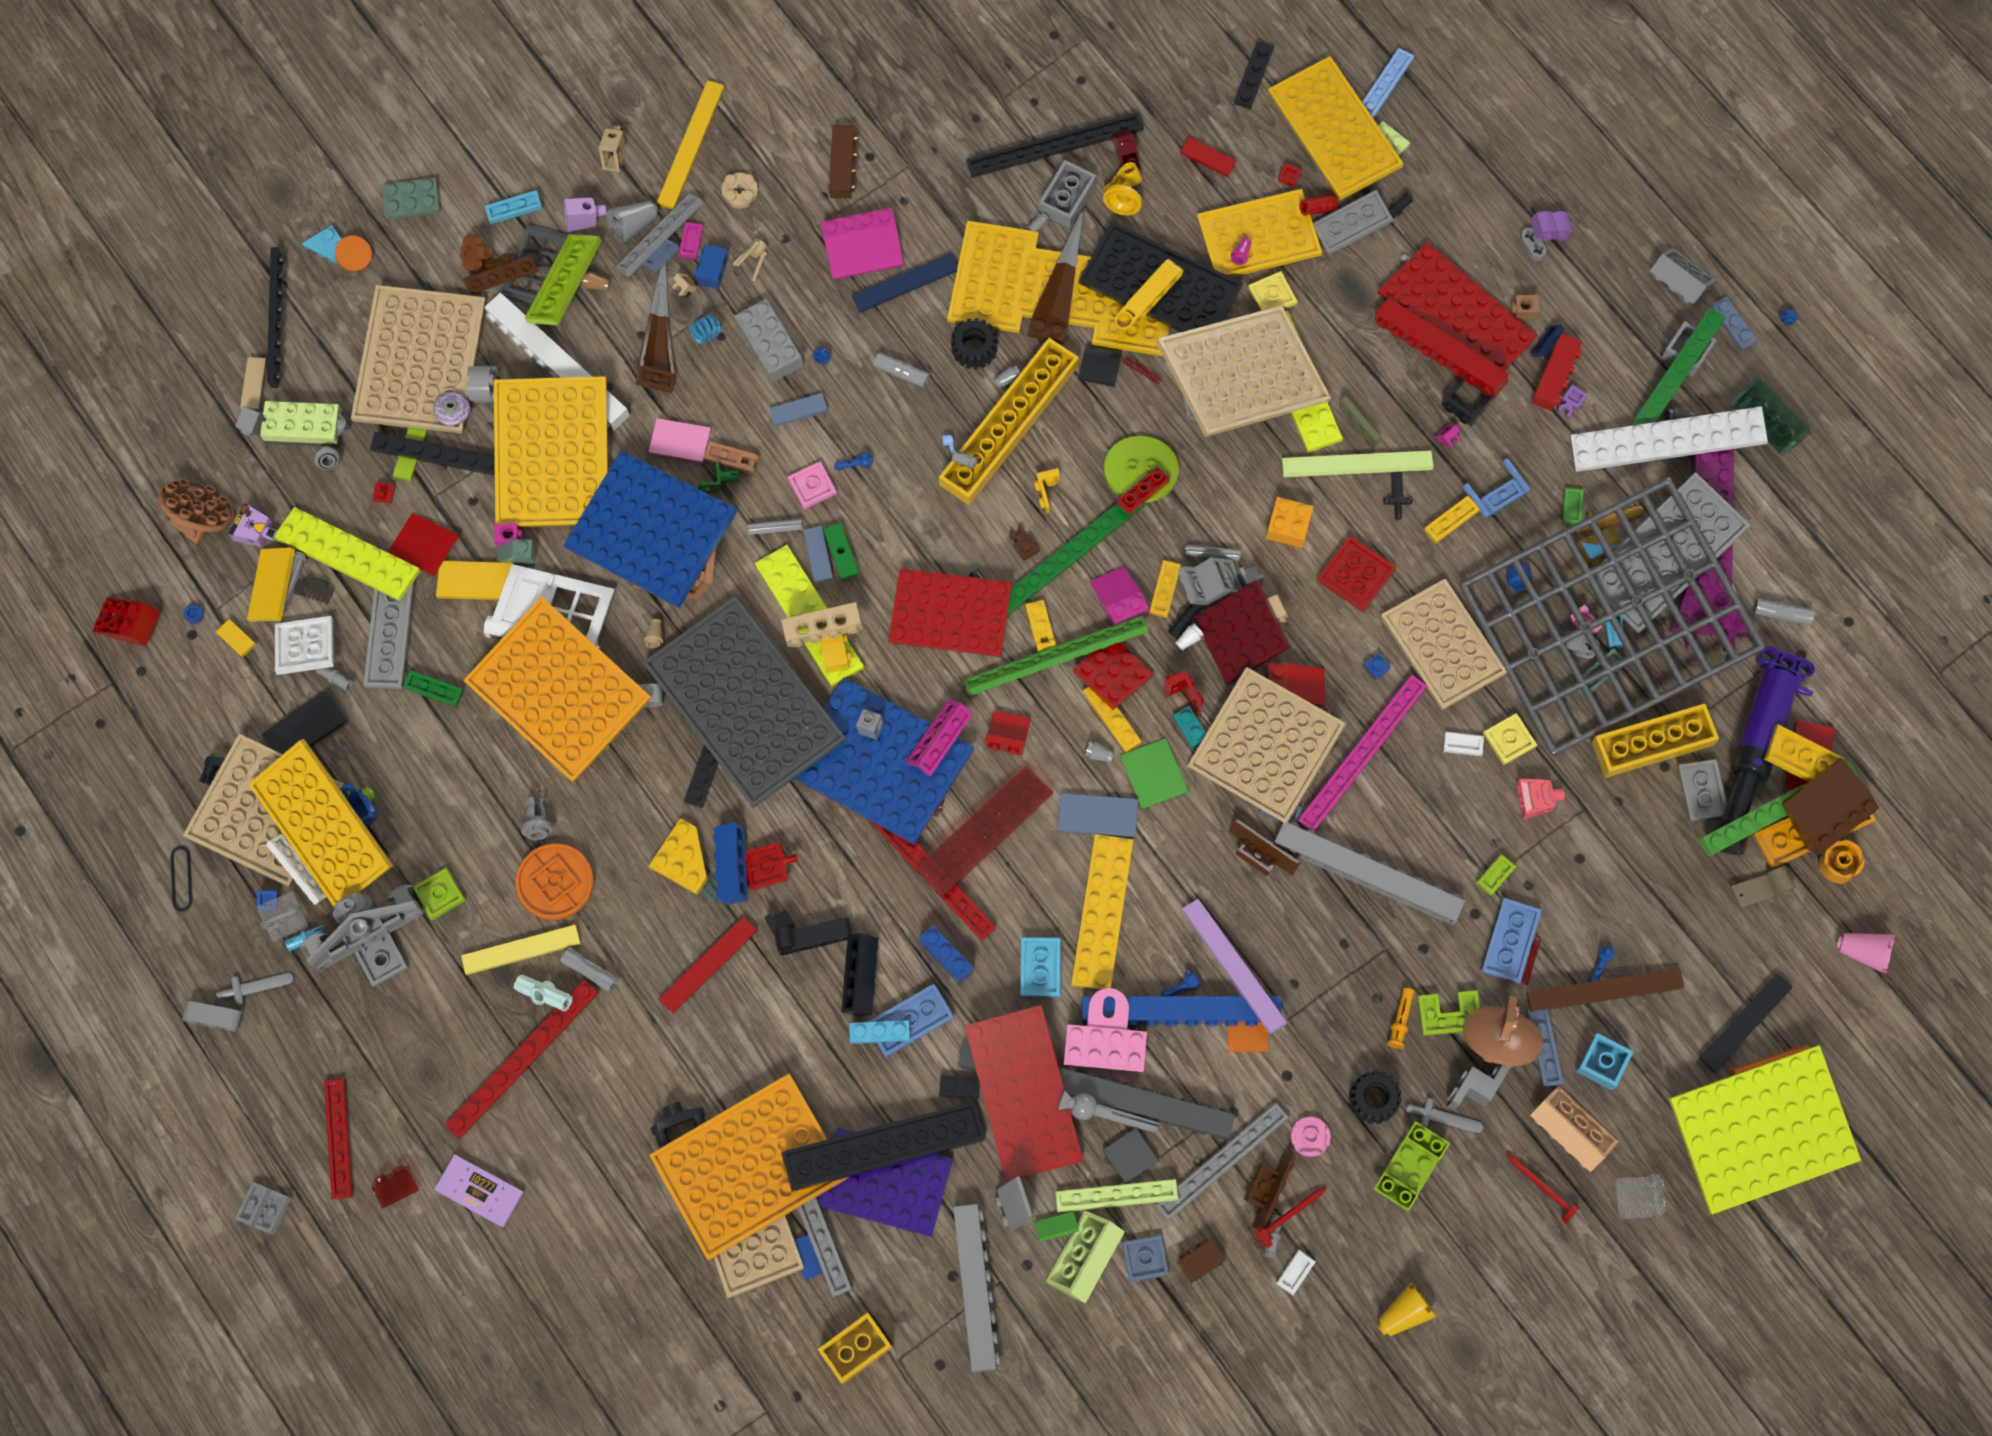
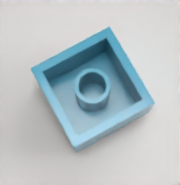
[1576,1033,1633,1091]

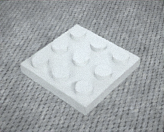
[275,616,334,675]

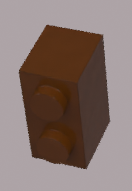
[1177,1239,1226,1284]

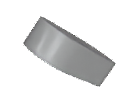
[1520,227,1547,261]

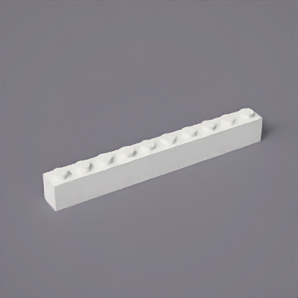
[484,293,630,431]

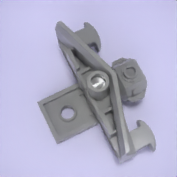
[300,885,424,987]

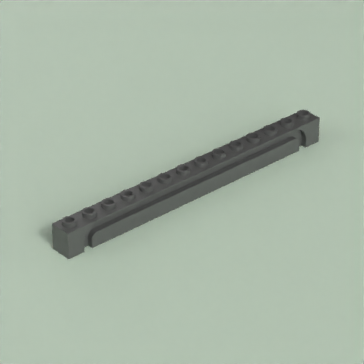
[958,1041,1235,1141]

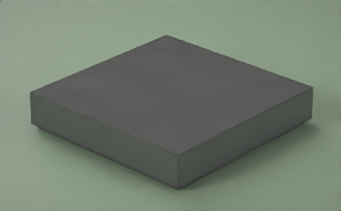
[1103,1128,1159,1184]

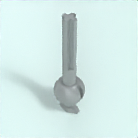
[1057,1090,1159,1133]

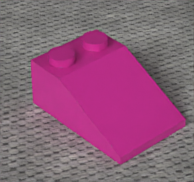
[1090,566,1149,626]

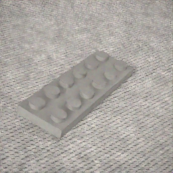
[363,582,414,689]

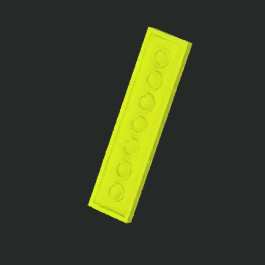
[1285,311,1343,453]
[275,507,421,601]
[755,545,864,687]

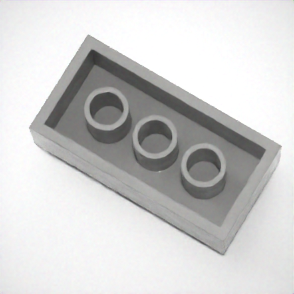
[734,299,803,383]

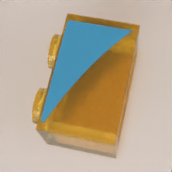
[1576,526,1622,567]

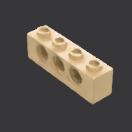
[781,602,862,648]

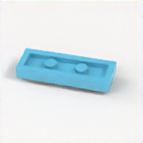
[485,190,543,225]
[849,1020,910,1044]

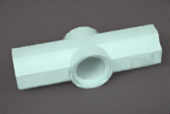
[514,974,573,1011]

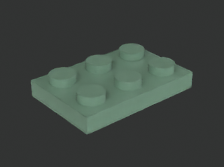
[382,177,440,220]

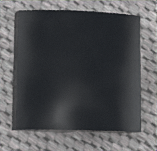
[1078,344,1122,387]

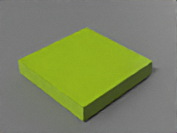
[414,868,466,921]

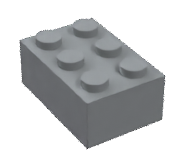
[1038,160,1097,228]

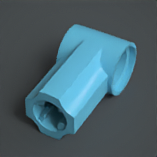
[1603,609,1624,649]

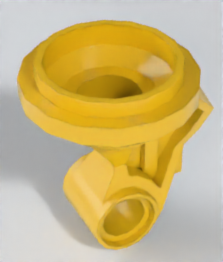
[1102,162,1143,215]

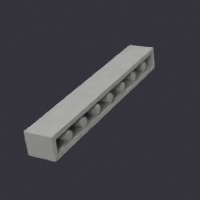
[953,1204,1000,1373]

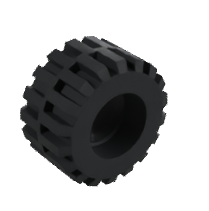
[951,318,997,369]
[1349,1071,1401,1124]

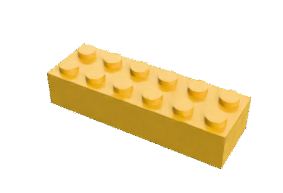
[1592,704,1719,778]

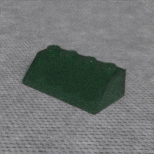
[1730,376,1812,456]

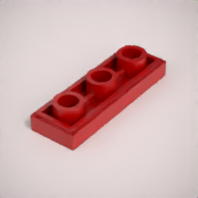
[1116,467,1170,515]

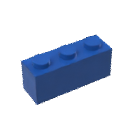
[918,925,974,985]

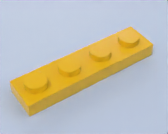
[1083,687,1142,753]

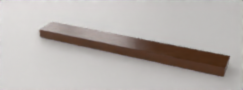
[1526,968,1685,1012]

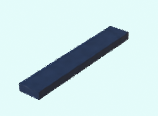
[852,253,958,313]

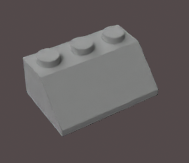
[1650,248,1716,304]

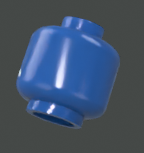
[1506,562,1532,591]

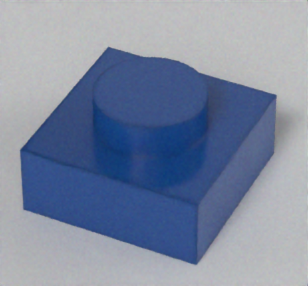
[1363,653,1391,680]
[256,889,278,910]

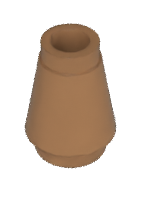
[582,271,610,290]

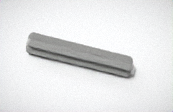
[747,519,803,535]
[1185,545,1241,561]

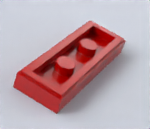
[1180,137,1237,178]

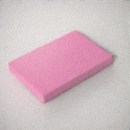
[649,418,711,464]

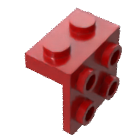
[1163,671,1204,715]
[985,711,1030,755]

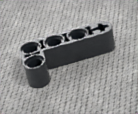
[773,917,853,955]

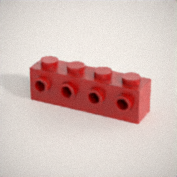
[1531,333,1583,411]

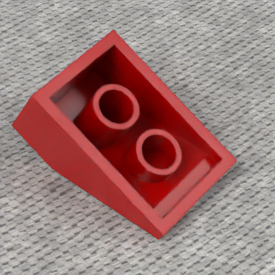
[1267,663,1325,707]

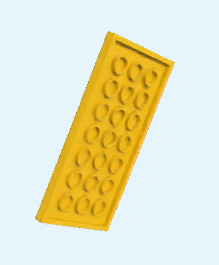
[1268,56,1403,200]
[248,739,393,906]

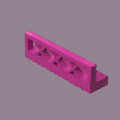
[906,700,973,776]

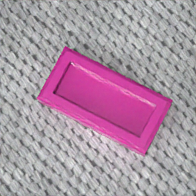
[679,222,704,260]

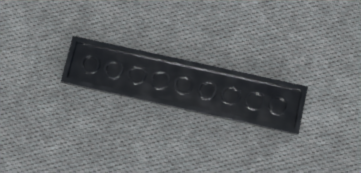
[781,1101,986,1192]

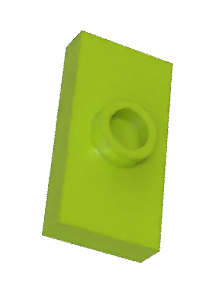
[1476,854,1517,896]

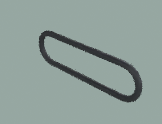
[170,846,192,912]

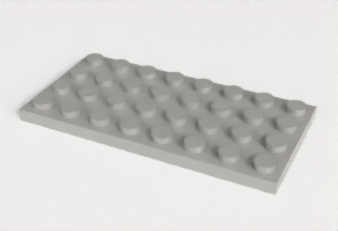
[1584,472,1751,634]

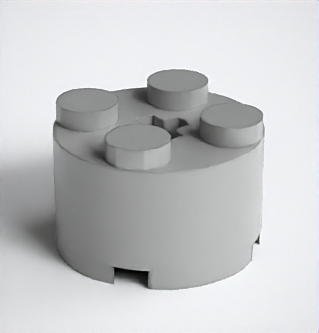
[467,366,498,403]

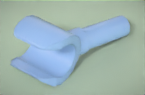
[942,435,955,457]

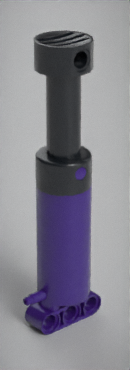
[1709,646,1815,855]

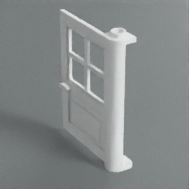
[484,564,615,650]

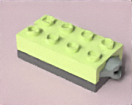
[260,401,349,447]

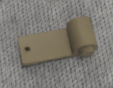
[1730,866,1796,908]

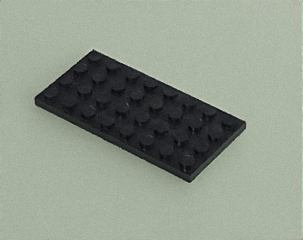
[1078,221,1243,332]

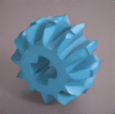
[689,315,722,344]

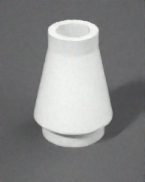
[1175,624,1204,651]

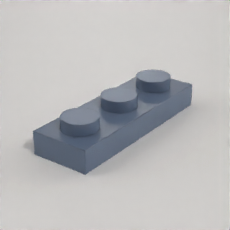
[1711,297,1758,351]

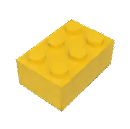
[817,1313,893,1385]

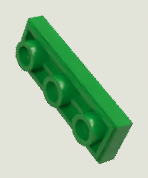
[823,523,859,581]

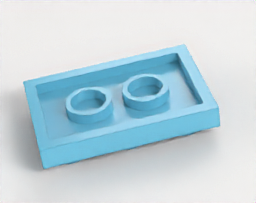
[1020,937,1061,998]

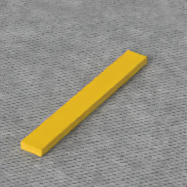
[657,80,725,210]

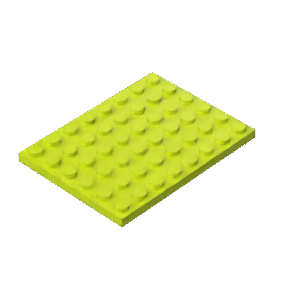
[1669,1045,1861,1214]

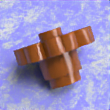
[460,234,492,271]

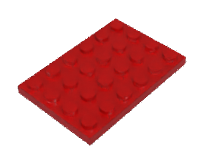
[888,568,1012,658]

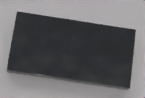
[262,691,348,754]

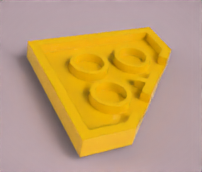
[649,818,708,896]

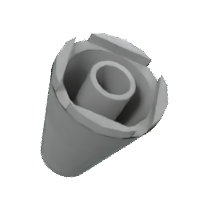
[606,201,658,244]

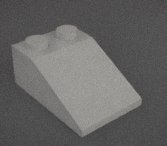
[995,1176,1033,1231]

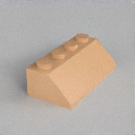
[1530,1086,1619,1172]

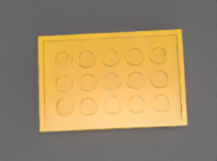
[1197,189,1322,277]

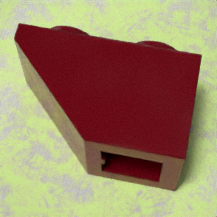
[1112,129,1141,169]

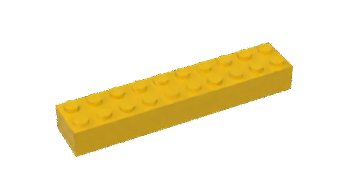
[939,338,1079,506]

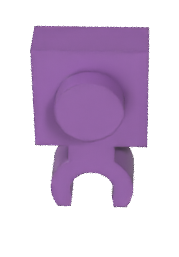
[1557,385,1588,419]

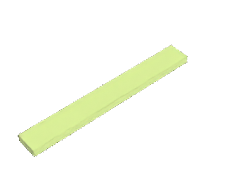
[1282,451,1433,477]

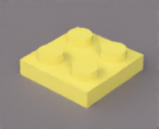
[1248,271,1297,311]
[1483,713,1537,766]

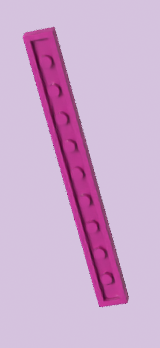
[1297,675,1427,832]

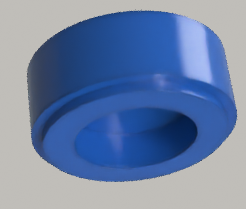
[183,604,204,624]

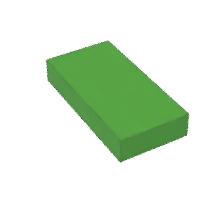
[1562,488,1584,526]
[1035,1211,1079,1242]

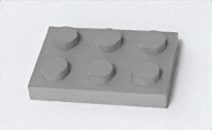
[1677,759,1727,822]

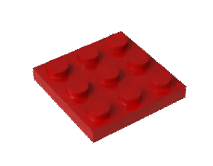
[1317,536,1396,613]
[1073,642,1153,710]

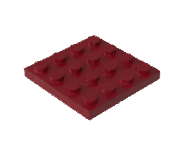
[1194,580,1291,684]

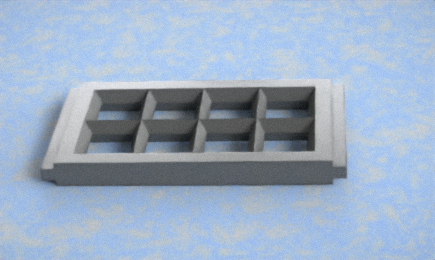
[502,225,568,304]

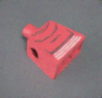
[1516,779,1565,820]

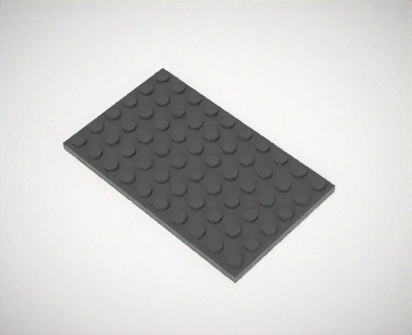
[642,596,846,809]

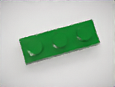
[403,670,464,708]

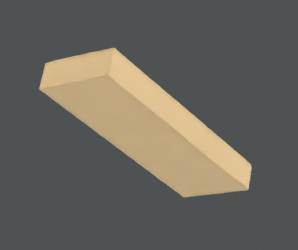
[240,357,267,411]

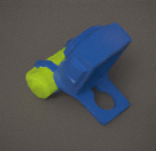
[340,783,377,827]

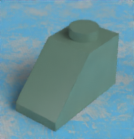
[497,540,536,565]

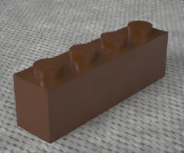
[829,125,858,199]

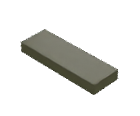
[1339,396,1381,447]

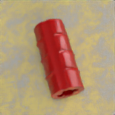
[1299,194,1338,216]

